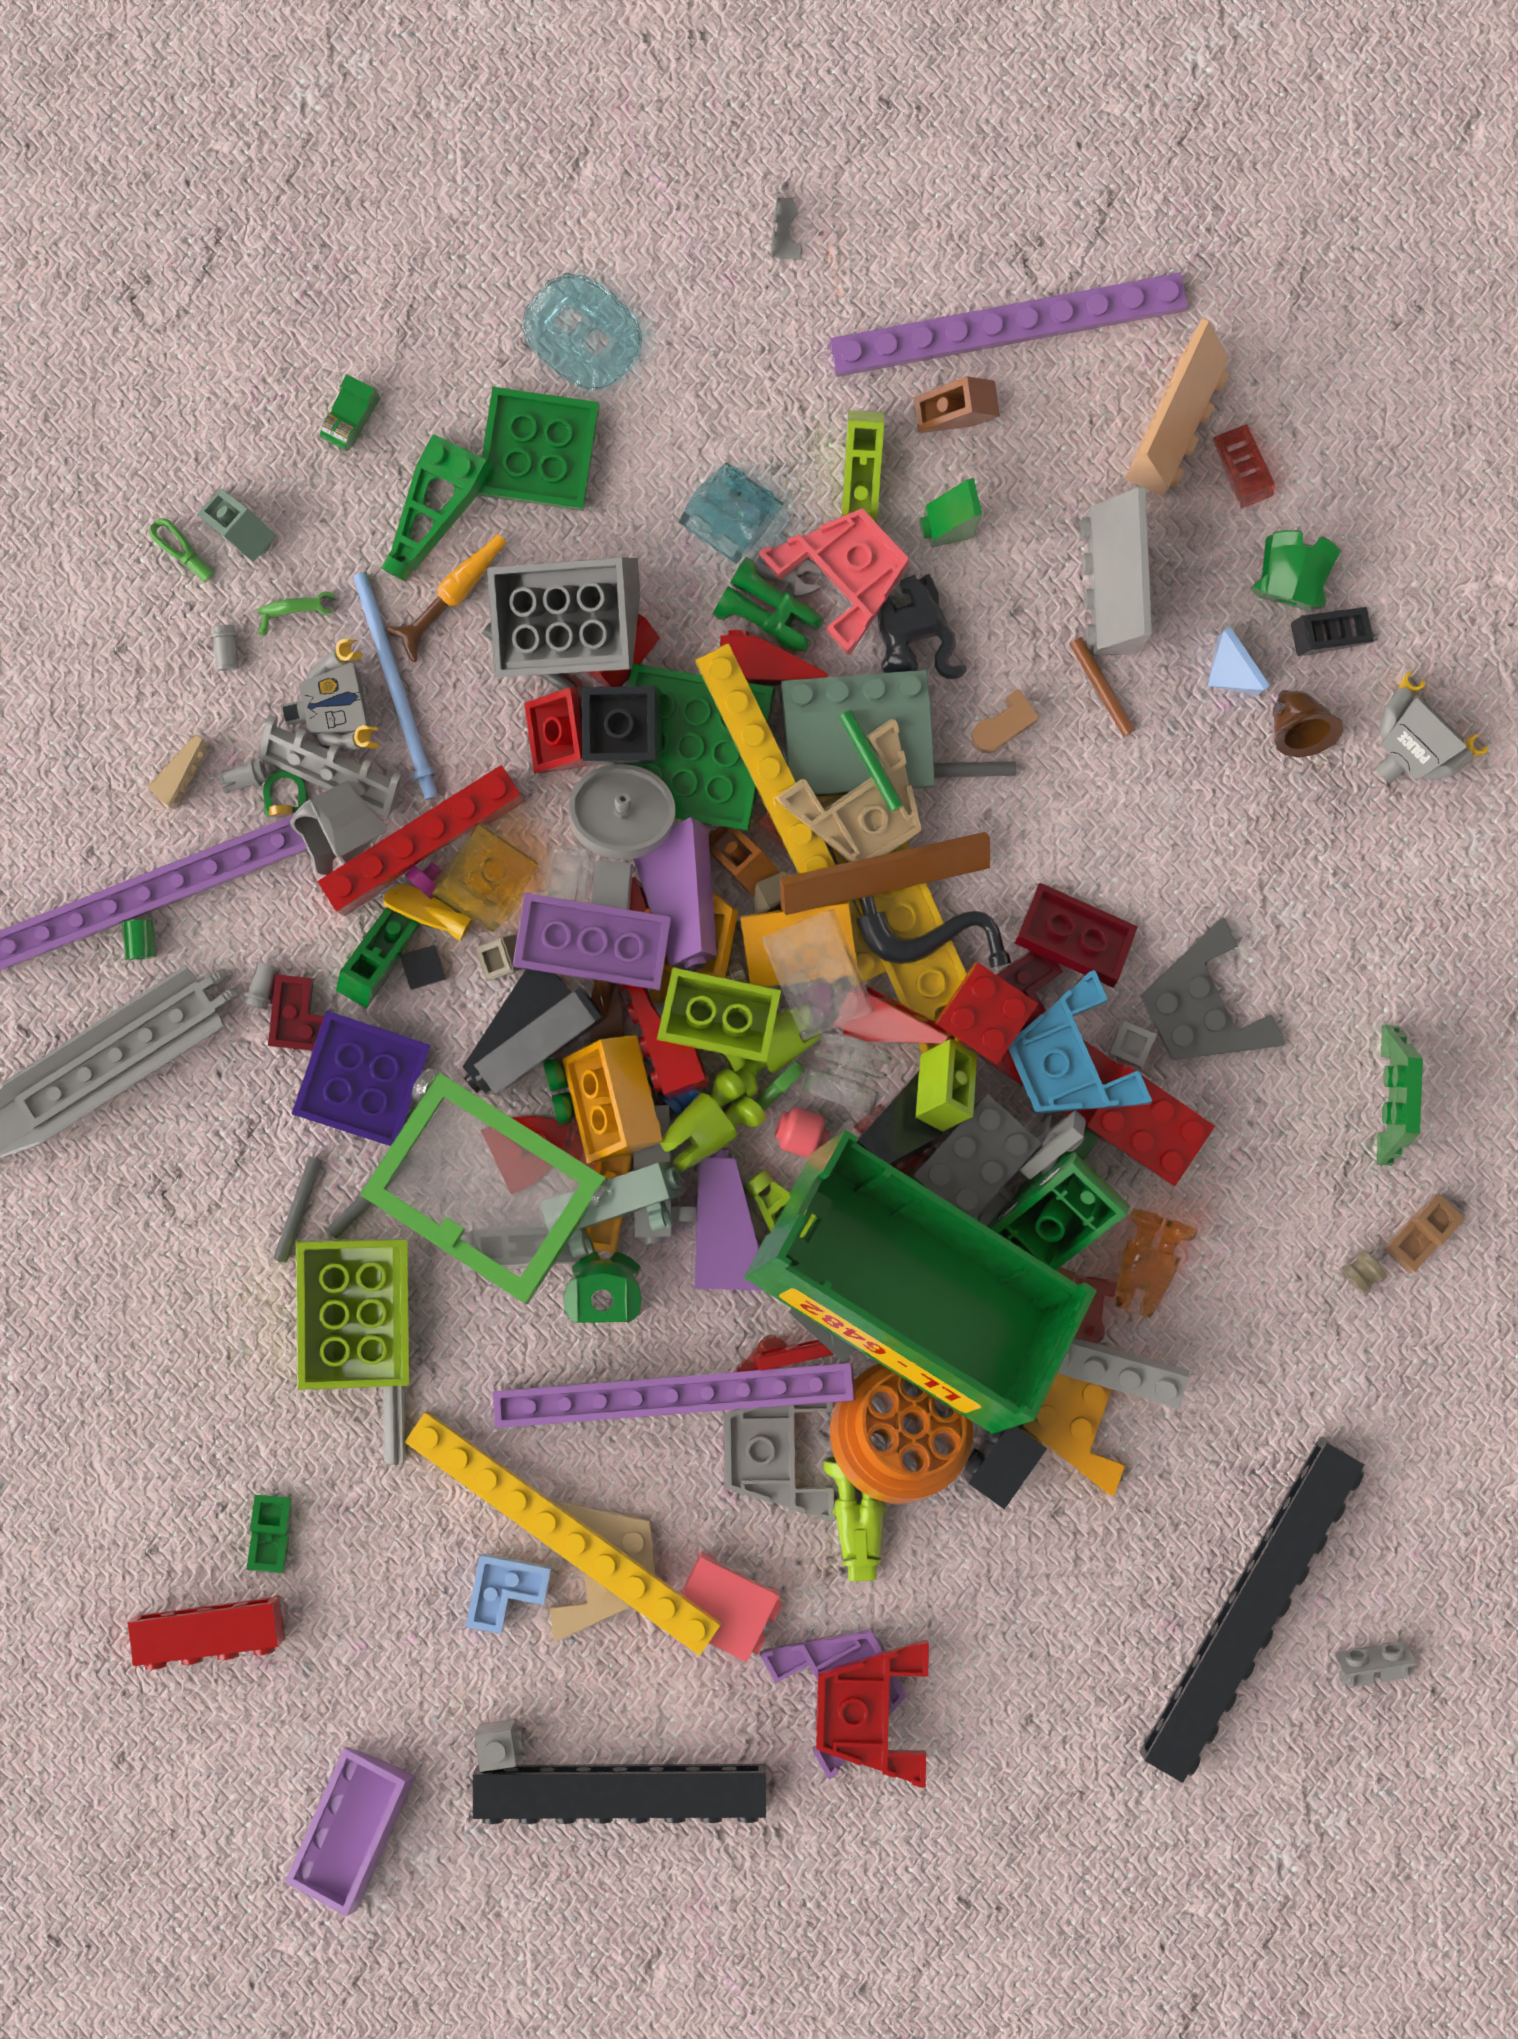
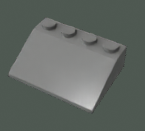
[1081,487,1152,656]

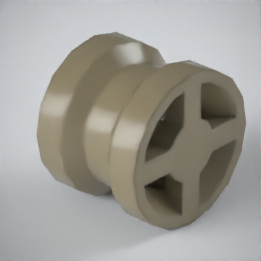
[1341,1250,1388,1296]

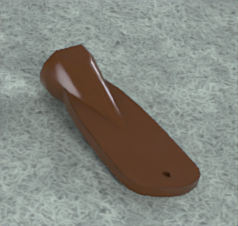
[590,980,624,1044]

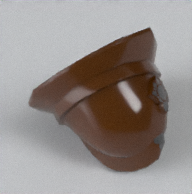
[1274,690,1344,758]

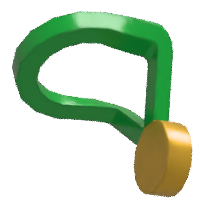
[263,770,309,817]

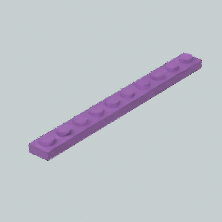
[830,272,1188,377]
[0,815,308,971]
[493,1363,856,1428]

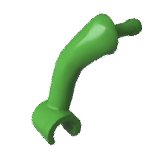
[256,591,336,636]

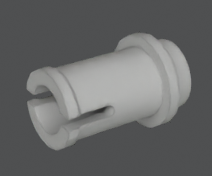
[209,625,239,671]
[218,759,268,794]
[244,962,279,1010]

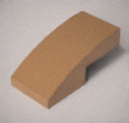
[1383,1193,1465,1273]

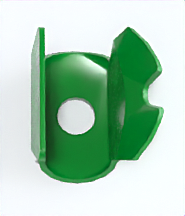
[1250,530,1341,611]
[564,1252,642,1323]

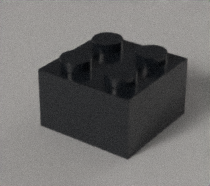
[582,686,662,765]
[962,1425,1047,1509]

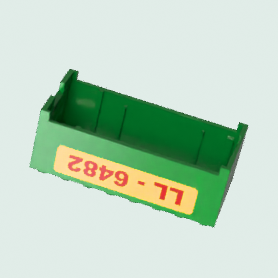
[743,1130,1097,1434]

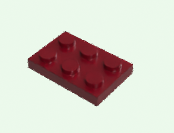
[1014,882,1138,988]

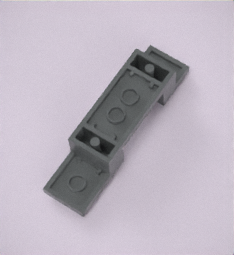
[788,1093,1042,1363]

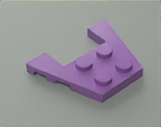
[760,1629,907,1779]

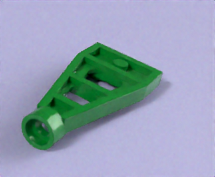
[381,434,493,582]

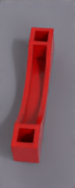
[317,765,526,916]
[620,877,710,1099]

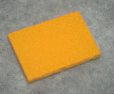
[740,901,859,987]

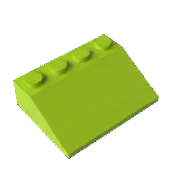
[295,1239,409,1390]

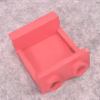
[681,1551,783,1662]

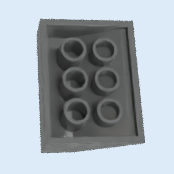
[487,557,640,677]

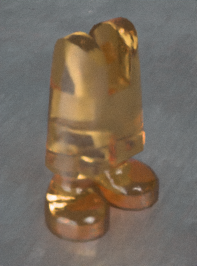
[1116,1207,1198,1318]

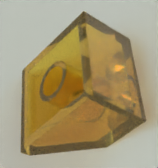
[432,823,539,932]

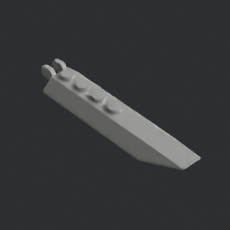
[0,965,241,1159]

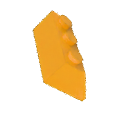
[562,1035,663,1164]

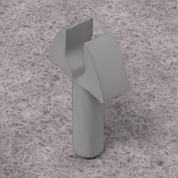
[756,559,822,598]

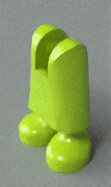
[722,1004,825,1098]
[659,1068,766,1172]

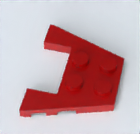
[816,1640,929,1788]

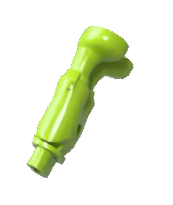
[823,1456,887,1581]

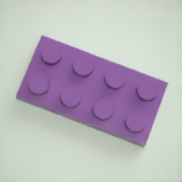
[512,893,671,990]

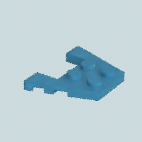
[1008,970,1152,1113]

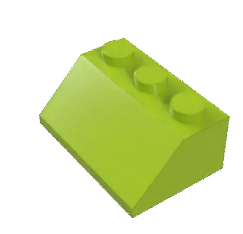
[657,968,781,1063]

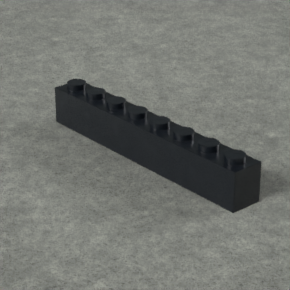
[473,1764,766,1824]

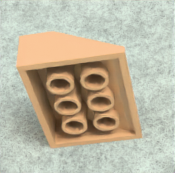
[1124,318,1230,496]

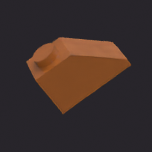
[913,376,1000,433]
[709,826,780,898]

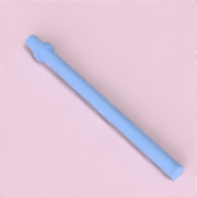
[353,572,439,800]

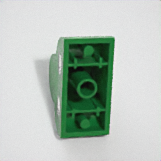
[987,1153,1130,1270]

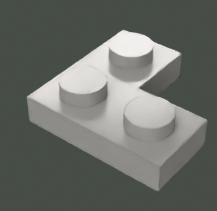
[1020,1110,1086,1179]

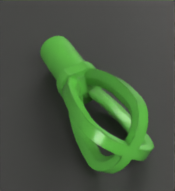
[149,518,214,583]

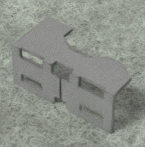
[771,189,802,260]

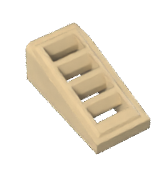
[148,734,209,809]

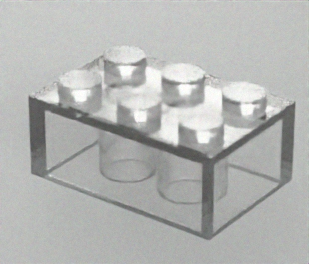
[761,909,875,1041]

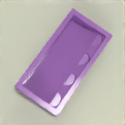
[285,1747,416,1916]

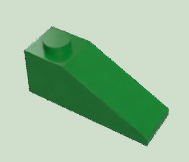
[919,478,982,548]
[336,907,421,1009]

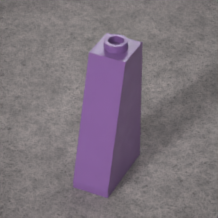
[633,817,717,972]
[694,1150,764,1291]

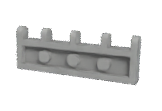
[258,715,403,817]

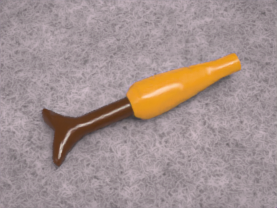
[386,533,507,662]

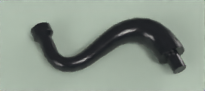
[856,896,1012,968]

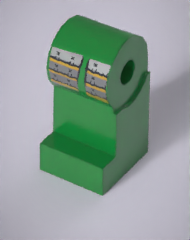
[320,374,380,451]

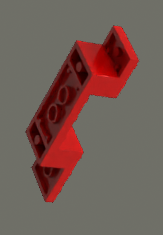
[935,962,1215,1186]

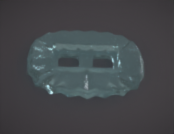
[521,273,643,390]

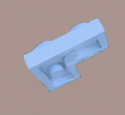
[465,1553,552,1634]

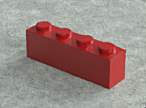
[127,1596,285,1670]

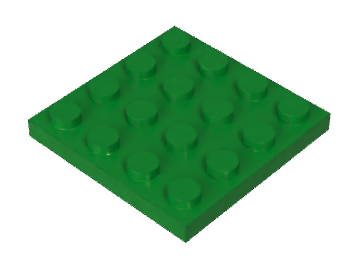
[627,664,775,831]

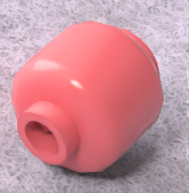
[774,1106,830,1158]

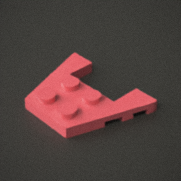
[758,508,910,656]

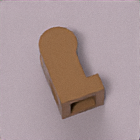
[971,688,1039,753]

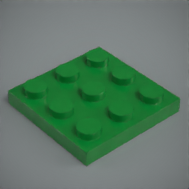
[478,386,600,511]

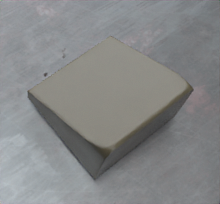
[753,872,788,914]
[475,935,524,982]

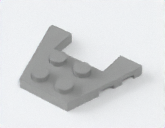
[723,1402,834,1521]

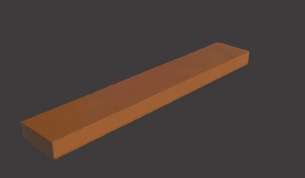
[780,832,990,915]

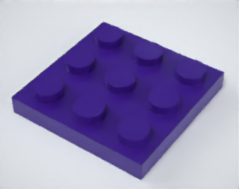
[291,1010,431,1146]

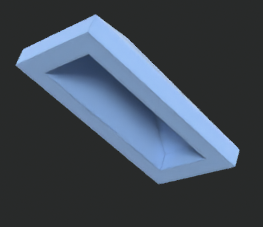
[1208,626,1270,696]

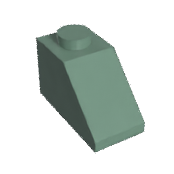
[197,488,277,562]

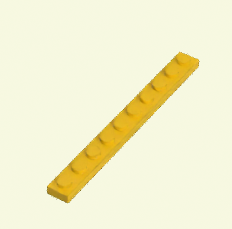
[695,644,885,986]
[405,1411,722,1656]

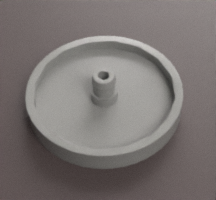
[569,764,675,859]

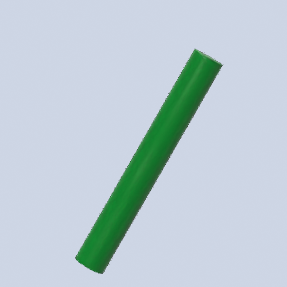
[839,710,904,813]

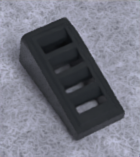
[1291,607,1374,656]

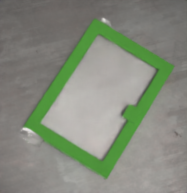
[360,1068,610,1305]

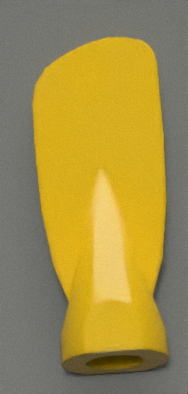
[383,884,473,941]

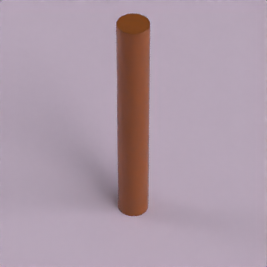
[1069,637,1136,737]

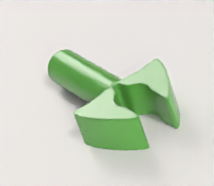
[755,1060,806,1111]

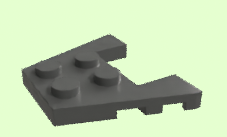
[1140,918,1286,1060]

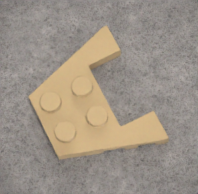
[775,719,922,862]
[549,1498,656,1641]

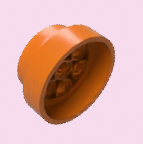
[830,1363,973,1504]

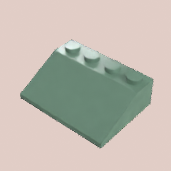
[780,670,935,797]

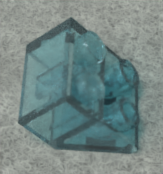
[678,462,784,564]

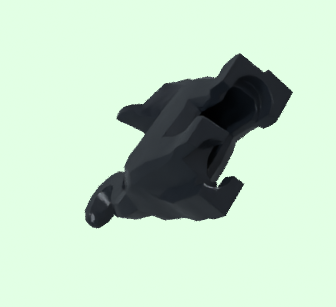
[877,573,967,679]

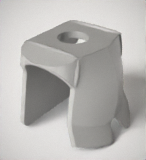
[289,781,387,875]

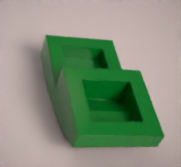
[246,1494,292,1574]

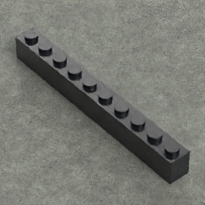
[1139,1438,1365,1783]

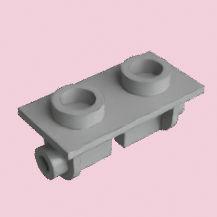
[1335,1641,1417,1688]

